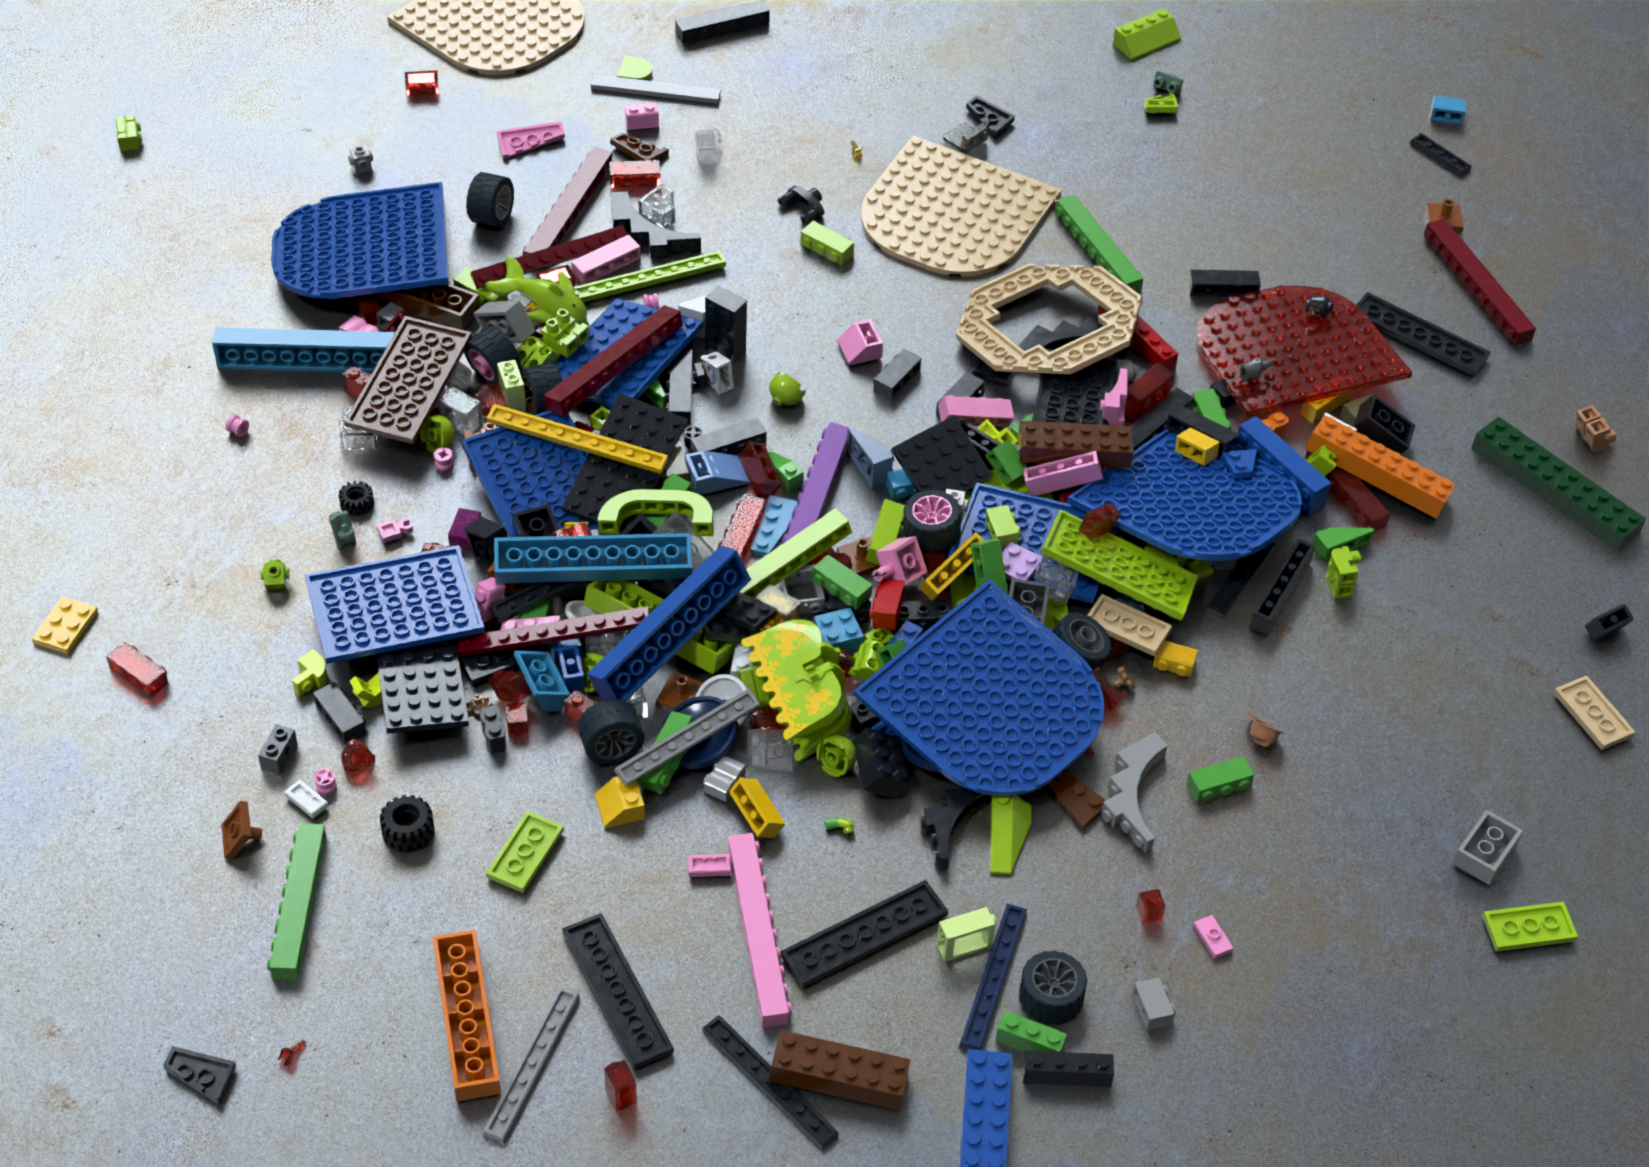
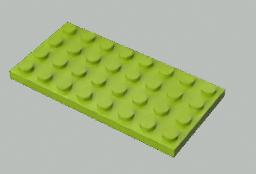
[1040,509,1198,621]

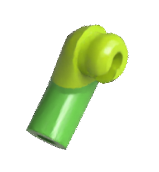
[824,817,855,834]

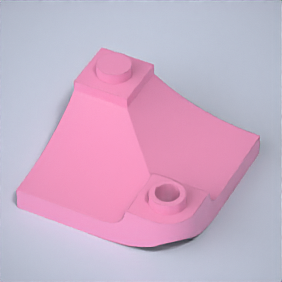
[1099,368,1127,426]

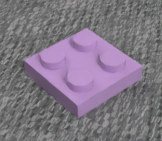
[1002,542,1044,581]

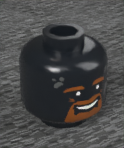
[1306,295,1333,318]

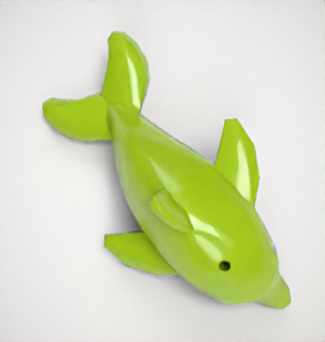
[485,257,590,327]

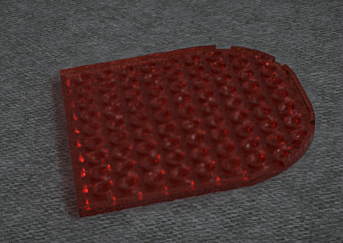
[1197,285,1412,417]

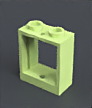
[497,360,526,413]
[936,907,997,962]

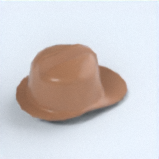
[1246,713,1285,747]

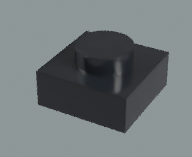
[692,362,706,388]

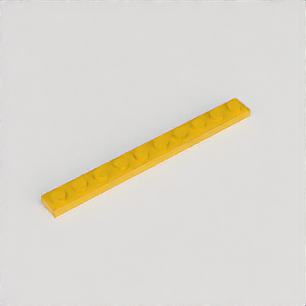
[487,404,668,474]

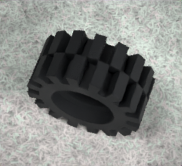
[339,481,374,516]

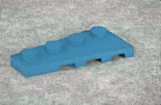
[750,495,799,556]

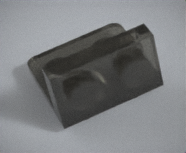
[943,121,989,154]

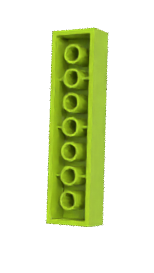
[583,580,736,674]

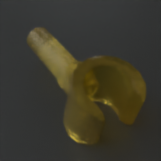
[851,141,863,158]

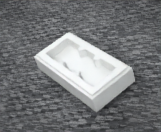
[284,780,328,819]

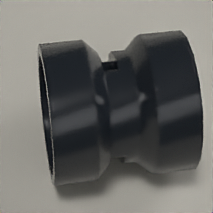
[852,599,872,624]

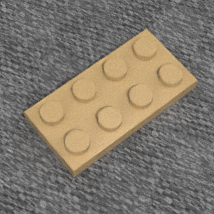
[1087,594,1172,656]
[1554,675,1635,750]

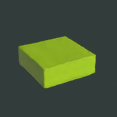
[1187,559,1213,579]

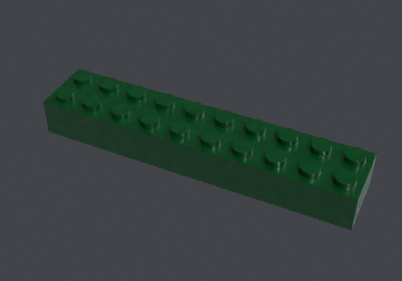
[1471,416,1646,551]

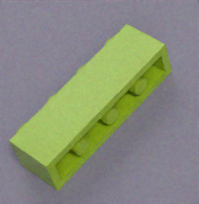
[865,499,905,566]

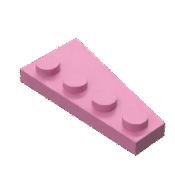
[497,121,565,160]

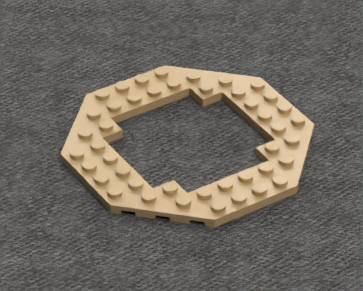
[956,264,1142,374]

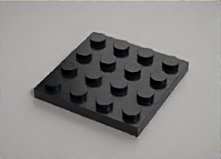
[891,415,993,493]

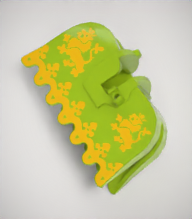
[741,620,852,763]

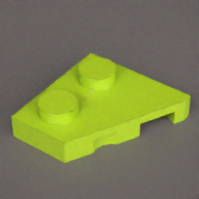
[1144,92,1178,114]

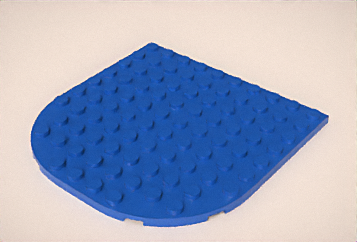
[271,182,449,300]
[1067,429,1302,562]
[853,579,1104,796]

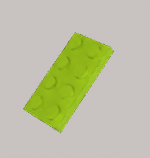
[486,811,564,893]
[1482,901,1578,952]

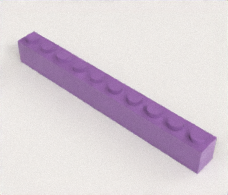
[782,422,848,544]

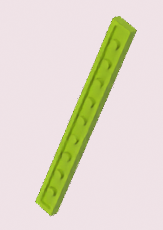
[574,251,726,302]

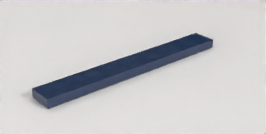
[959,903,1027,1050]

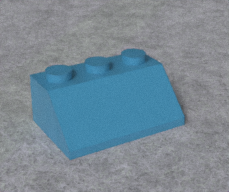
[513,651,570,711]

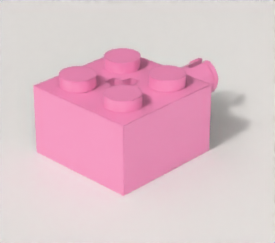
[872,536,927,585]

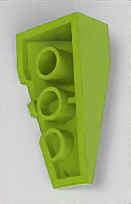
[990,795,1032,875]

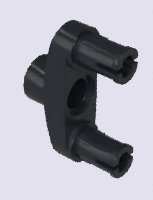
[778,185,825,225]

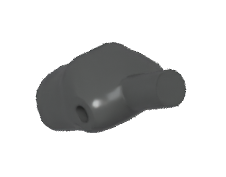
[1240,358,1273,382]

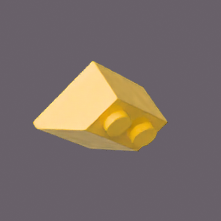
[595,776,645,828]

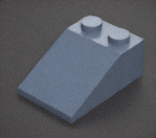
[846,426,894,489]

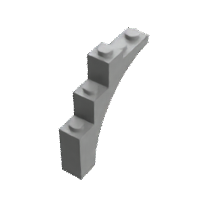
[1101,732,1167,853]

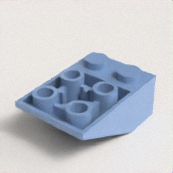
[685,451,749,495]

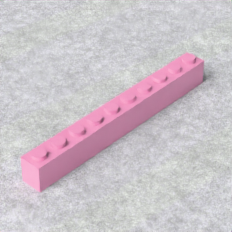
[728,833,792,1028]

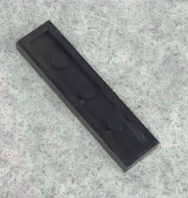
[1410,133,1472,177]

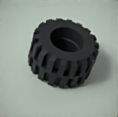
[380,795,434,852]

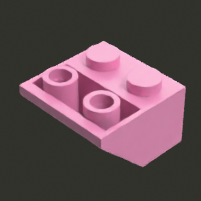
[837,319,883,366]

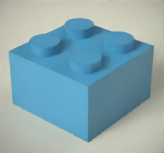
[813,608,864,657]

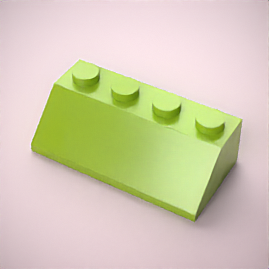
[1113,8,1181,60]

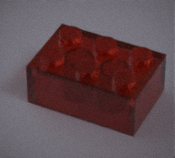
[1124,363,1175,424]

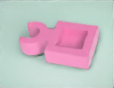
[377,518,413,543]

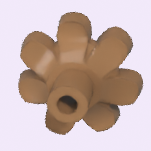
[1114,666,1135,690]
[466,694,493,716]

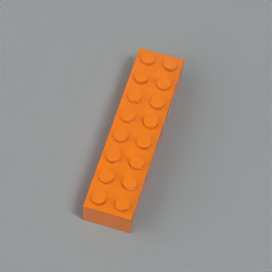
[1305,415,1456,519]
[432,929,501,1102]

